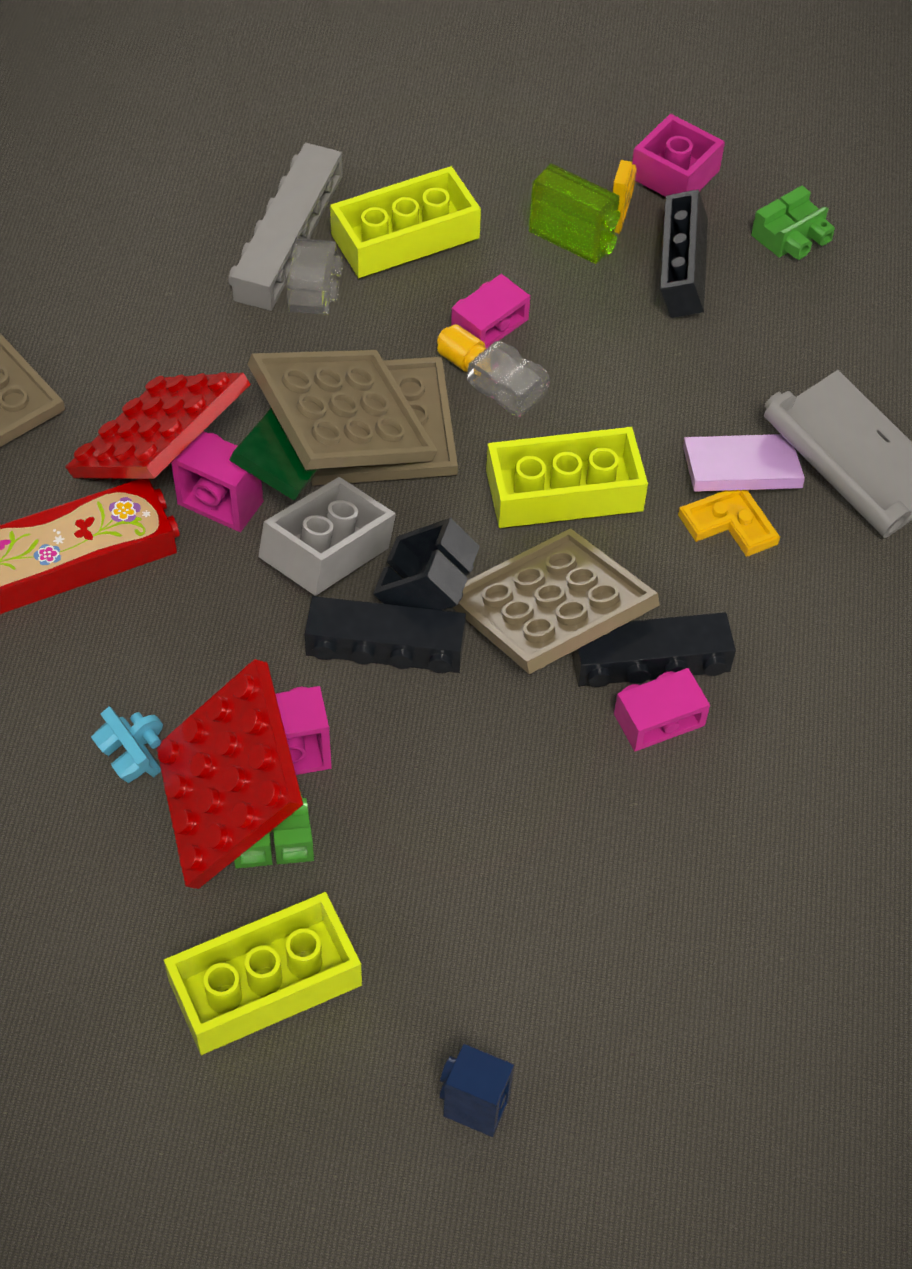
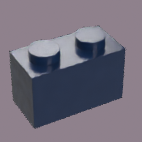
[439,1044,514,1137]

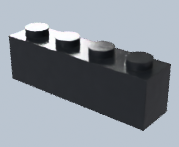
[660,189,708,318]
[305,596,466,673]
[572,612,736,687]

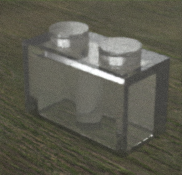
[287,238,343,315]

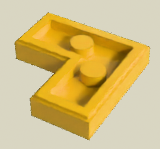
[608,160,637,234]
[678,490,780,557]

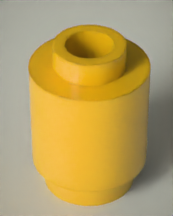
[437,324,489,373]

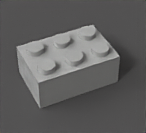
[258,477,396,596]

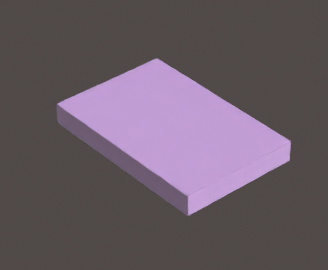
[683,434,804,492]

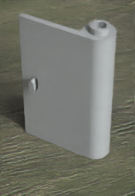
[764,370,912,538]

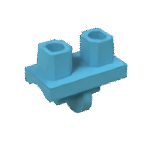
[91,706,163,783]

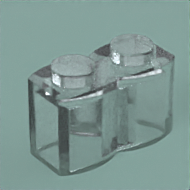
[467,341,550,417]

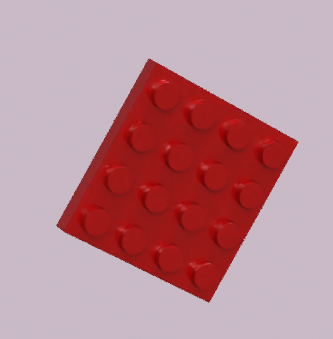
[65,372,251,479]
[156,659,303,889]

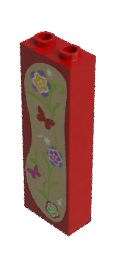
[0,479,180,614]

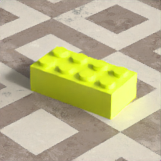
[330,166,481,278]
[486,427,648,528]
[164,892,362,1055]

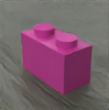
[451,274,530,349]
[614,668,710,752]

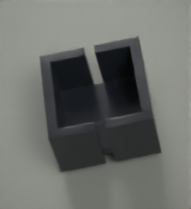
[373,518,480,610]

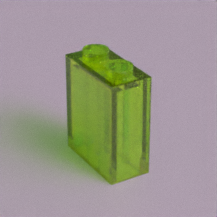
[529,163,620,264]

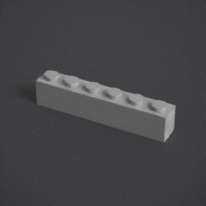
[228,143,343,311]

